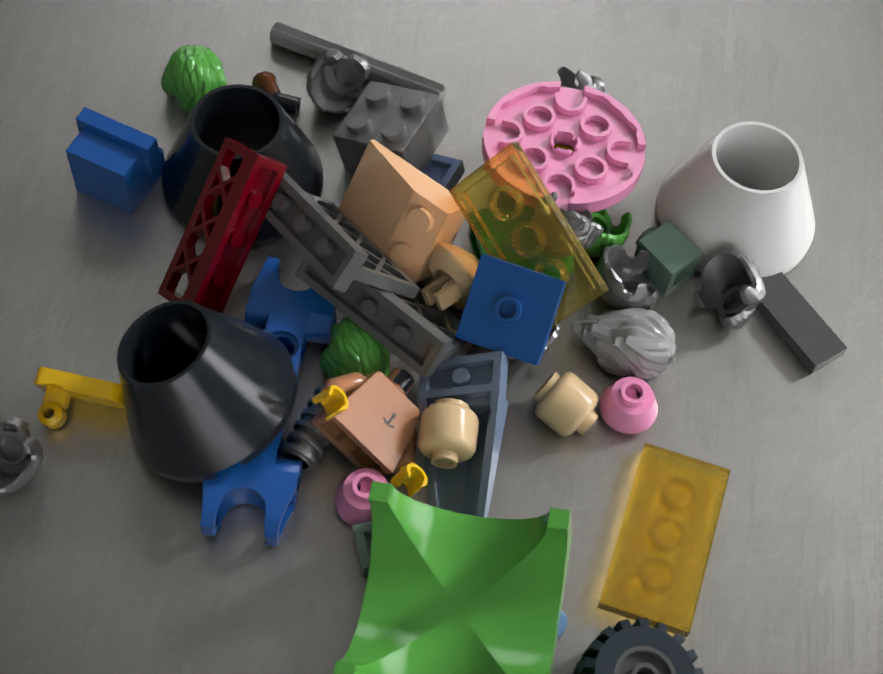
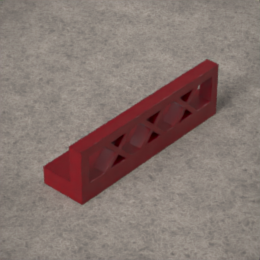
[158,137,288,313]

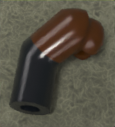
[252,71,301,116]

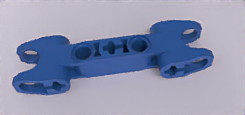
[200,256,337,547]

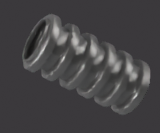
[280,386,330,470]

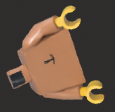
[310,367,428,498]

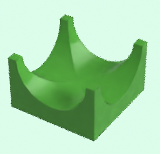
[333,481,572,674]

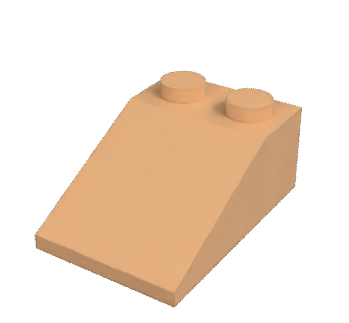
[339,139,471,283]

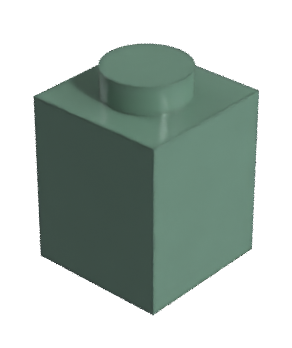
[634,220,703,296]

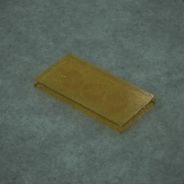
[449,142,609,328]
[597,443,731,638]

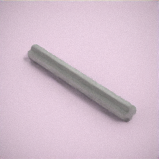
[270,21,446,102]

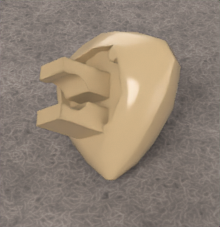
[420,242,479,311]

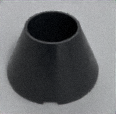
[162,84,323,246]
[117,300,298,482]

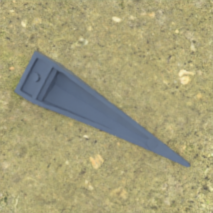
[417,351,509,518]

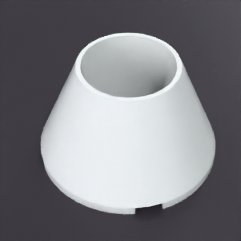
[655,121,815,277]

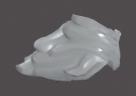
[571,308,677,380]

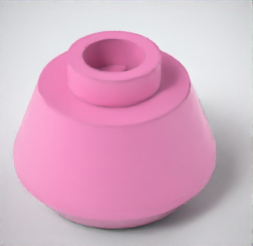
[599,377,658,434]
[334,468,391,526]

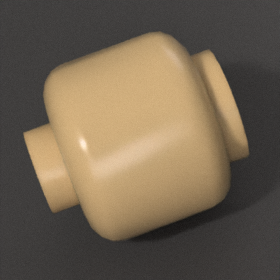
[533,372,599,437]
[417,398,479,469]

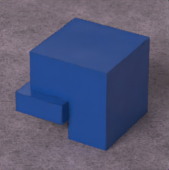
[65,107,165,215]

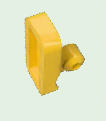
[34,366,125,429]

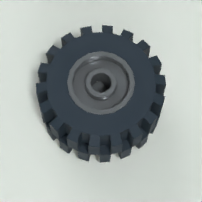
[573,618,704,674]

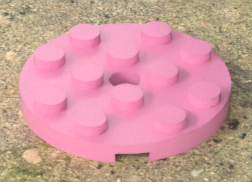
[482,81,646,213]

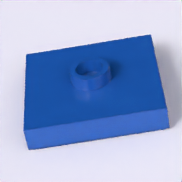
[455,254,567,366]

